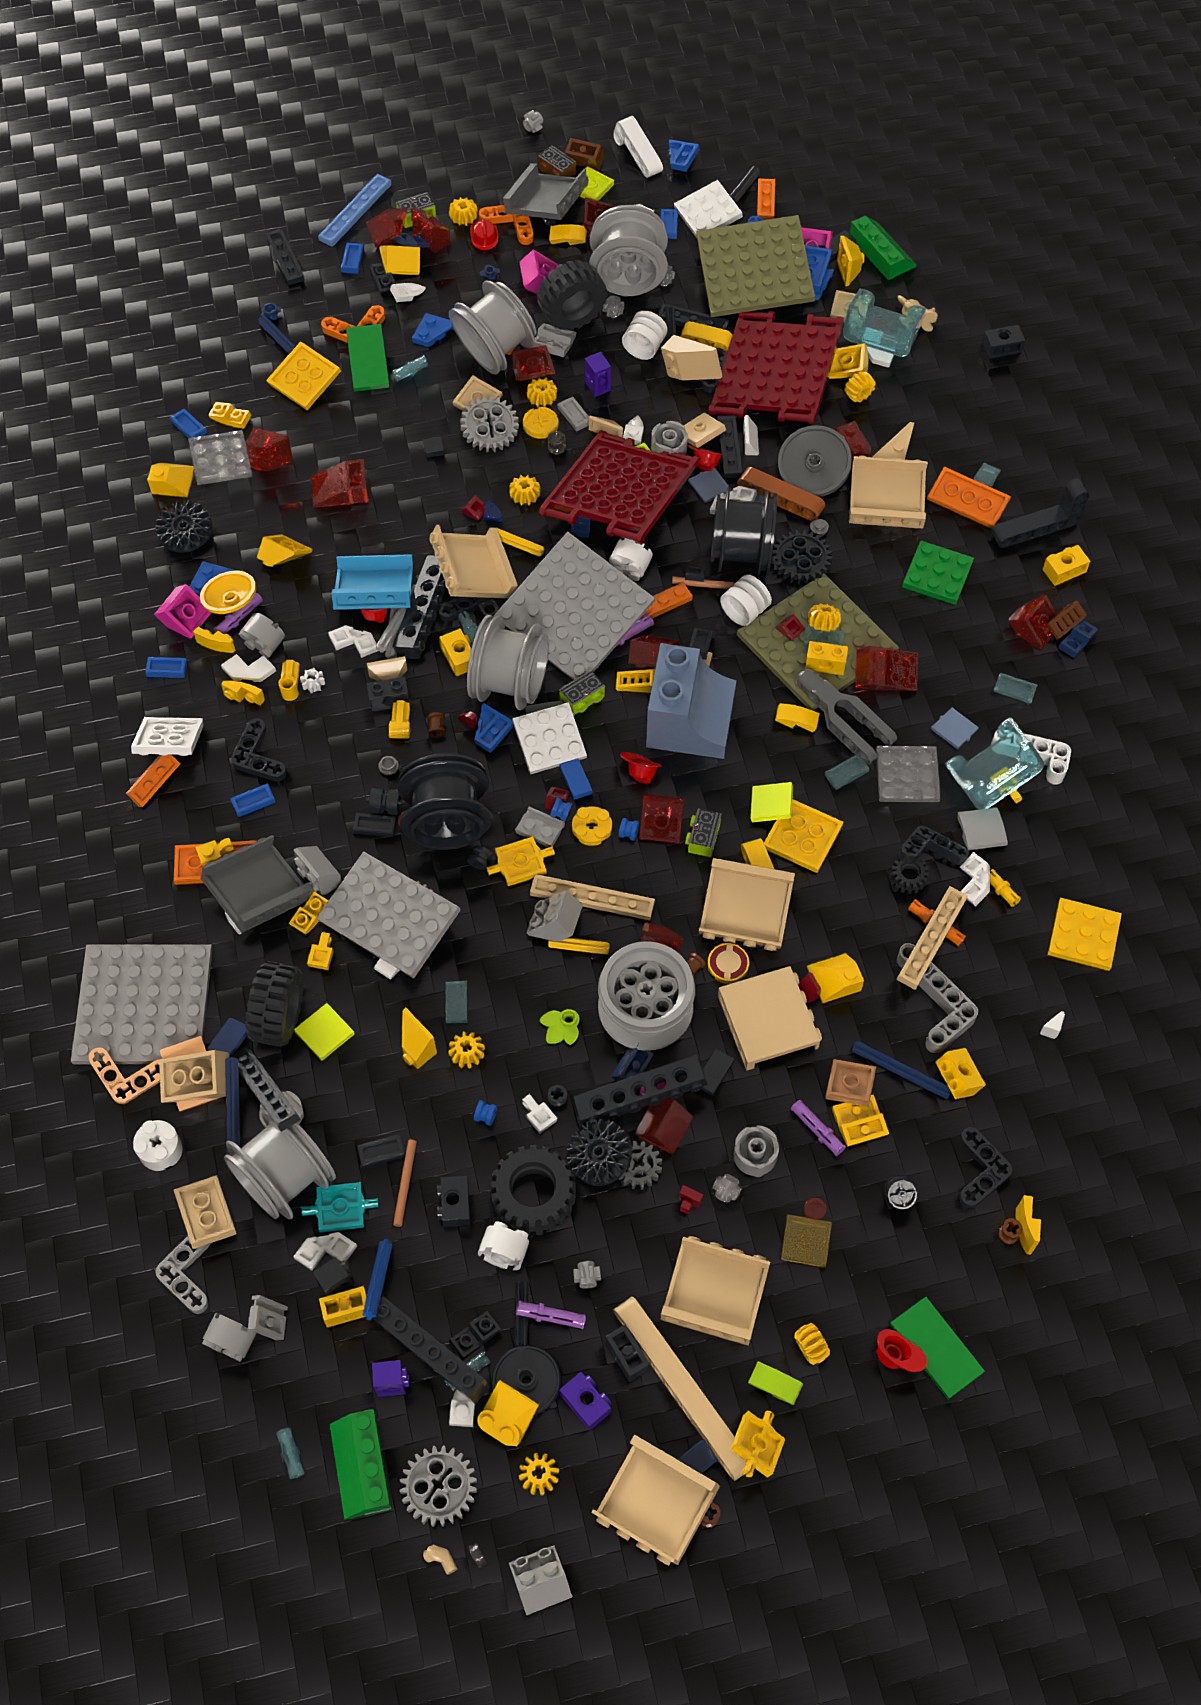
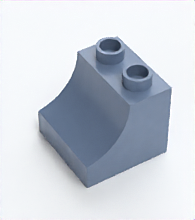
[646,643,736,759]

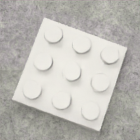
[674,180,743,238]
[512,702,587,774]
[131,717,204,756]

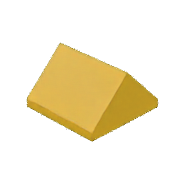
[379,246,420,275]

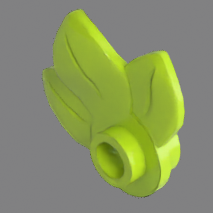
[540,1009,579,1045]

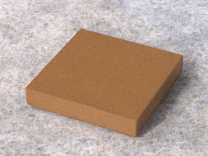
[826,1059,876,1107]

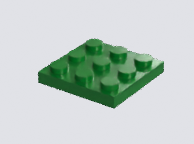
[902,541,974,605]

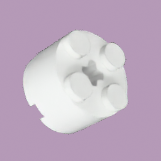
[609,538,653,581]
[133,1120,183,1171]
[478,1222,529,1270]

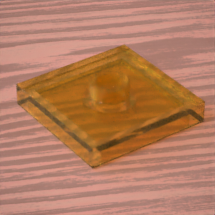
[781,1215,832,1267]

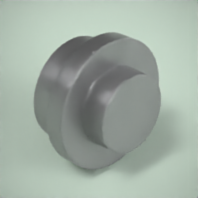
[810,519,829,537]
[379,756,399,775]

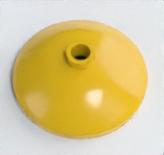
[200,571,256,614]

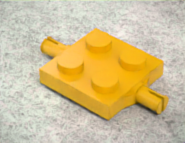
[486,837,555,886]
[730,1411,785,1478]

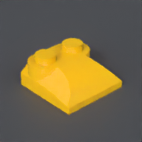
[828,343,869,379]
[478,1380,539,1447]

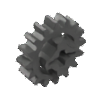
[618,1141,662,1190]

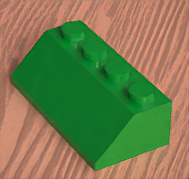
[850,215,917,280]
[330,1409,392,1520]

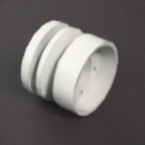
[622,311,667,360]
[720,575,772,626]

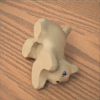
[897,295,938,331]

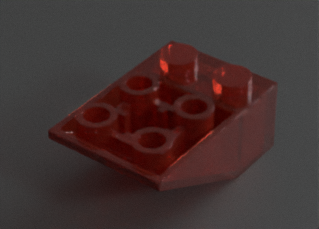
[311,459,368,507]
[856,646,918,691]

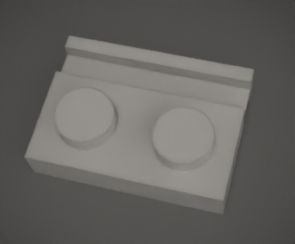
[515,807,565,848]
[248,1295,288,1340]

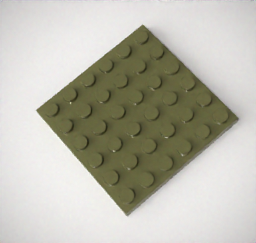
[696,215,815,317]
[737,573,899,711]

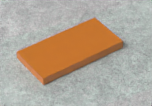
[927,467,1011,529]
[174,841,257,885]

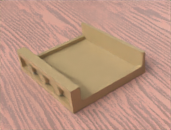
[849,456,928,529]
[430,525,518,598]
[699,858,795,951]
[718,966,822,1071]
[661,1236,770,1346]
[592,1434,720,1566]

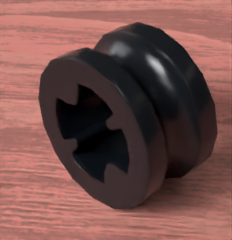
[548,1085,567,1107]

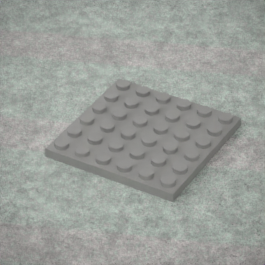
[494,532,655,680]
[71,945,213,1064]

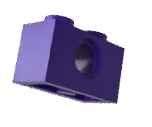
[585,352,611,397]
[372,1360,409,1397]
[559,1372,611,1431]

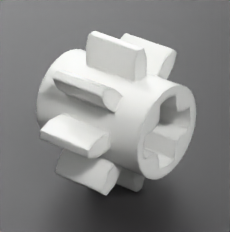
[300,668,325,693]

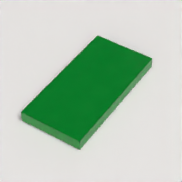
[346,324,389,392]
[890,1297,985,1400]

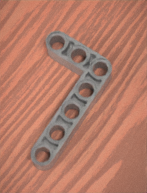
[897,943,978,1053]

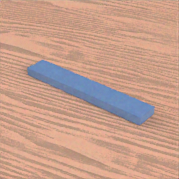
[318,174,391,247]

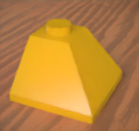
[837,236,864,286]
[148,463,196,497]
[257,534,313,567]
[807,953,864,1003]
[402,1008,437,1069]

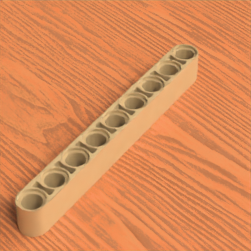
[613,1296,746,1481]

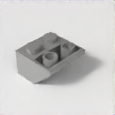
[294,846,342,897]
[527,890,583,942]
[509,1545,572,1615]

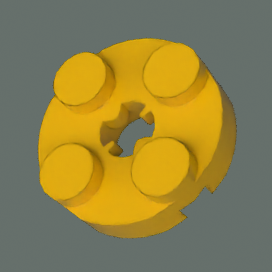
[572,807,612,846]

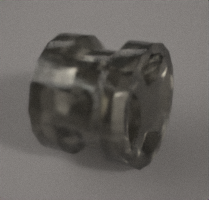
[548,431,566,455]

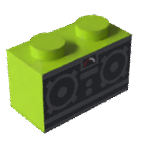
[396,192,436,228]
[559,670,605,716]
[685,808,721,858]

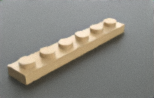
[530,874,655,920]
[896,886,968,990]

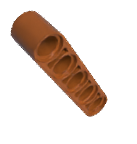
[737,467,825,521]

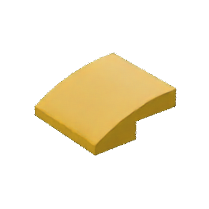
[832,1094,889,1147]
[1015,1195,1041,1254]

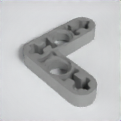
[155,1236,210,1314]

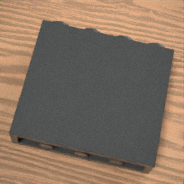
[503,163,589,220]
[201,835,314,933]

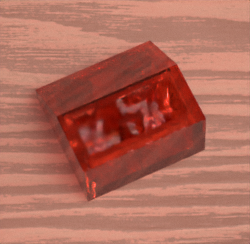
[411,207,451,253]

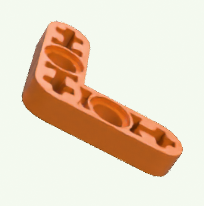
[479,205,533,245]
[321,305,385,343]

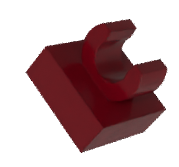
[679,1185,703,1214]

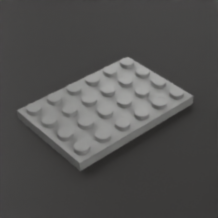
[317,851,461,978]

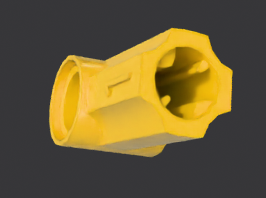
[278,660,300,701]
[389,700,410,739]

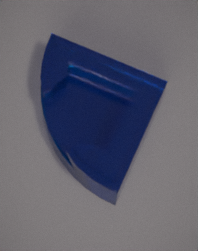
[484,500,502,522]

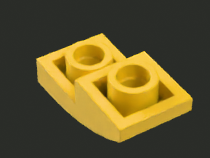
[549,224,587,245]
[209,402,251,429]
[193,627,235,653]
[221,681,265,706]
[775,703,820,732]
[289,892,329,935]

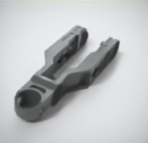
[797,669,897,765]

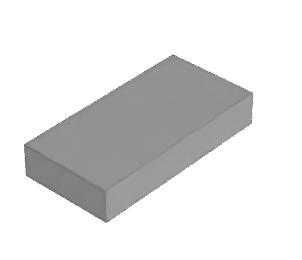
[558,397,589,432]

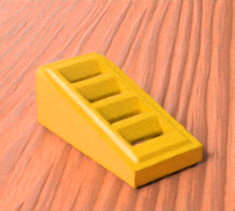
[616,669,655,693]

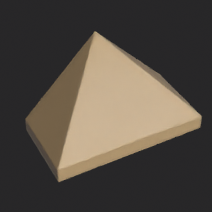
[589,416,623,438]
[367,656,407,681]

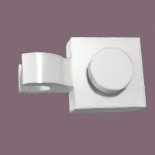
[522,1094,557,1134]

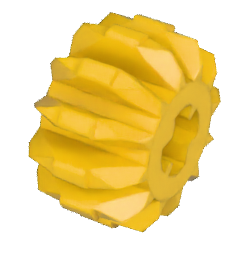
[449,197,478,226]
[844,371,876,402]
[527,377,557,408]
[509,475,540,506]
[808,603,841,632]
[448,1031,485,1068]
[795,1323,830,1365]
[519,1453,559,1495]

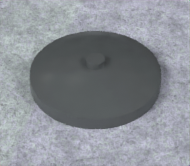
[778,425,852,497]

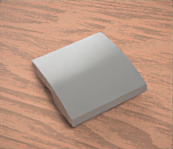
[532,323,576,357]
[957,807,1008,850]

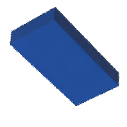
[661,209,678,239]
[341,243,364,274]
[170,409,207,442]
[145,657,188,678]
[560,758,592,800]
[230,783,276,817]

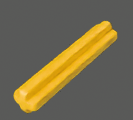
[497,528,544,557]
[548,938,610,955]

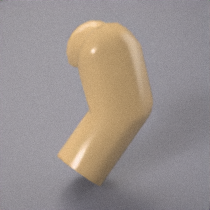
[423,1545,457,1575]

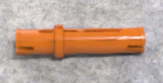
[908,899,966,947]

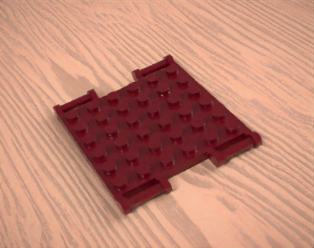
[709,311,844,424]
[539,430,701,545]

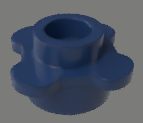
[480,265,500,282]
[261,303,281,320]

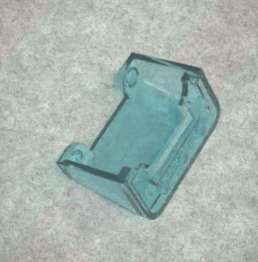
[843,288,927,357]
[944,717,1044,810]

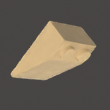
[661,335,722,380]
[159,1050,229,1103]

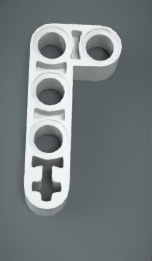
[613,116,663,178]
[991,729,1071,784]

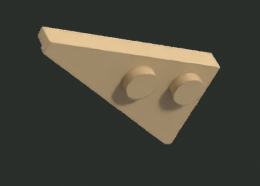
[872,422,914,460]

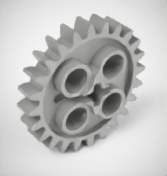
[460,395,519,452]
[400,1446,477,1527]

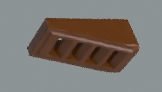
[1047,601,1087,639]

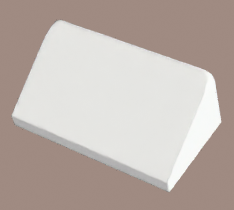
[743,415,759,455]

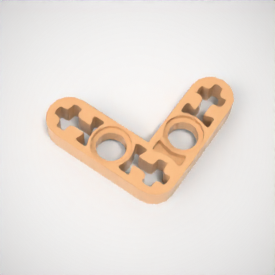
[89,1048,160,1104]

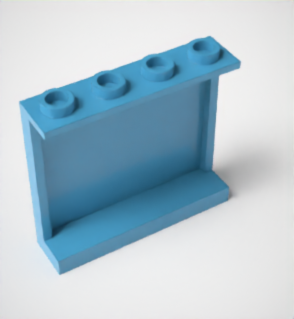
[332,555,413,610]

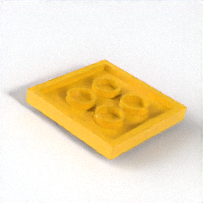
[266,341,341,410]
[764,799,844,873]
[1048,898,1122,971]

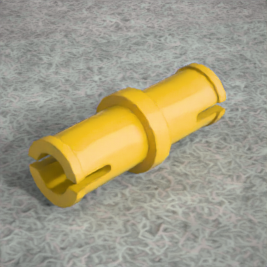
[990,869,1021,907]

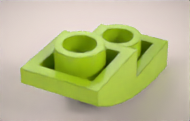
[748,1361,803,1405]

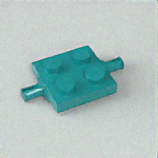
[302,1182,379,1233]

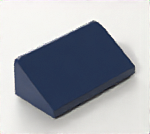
[207,1018,247,1058]
[611,1043,654,1081]
[678,1439,717,1474]

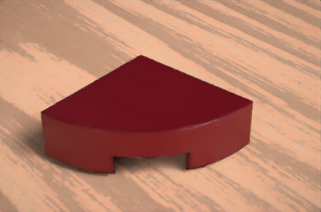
[458,712,477,729]

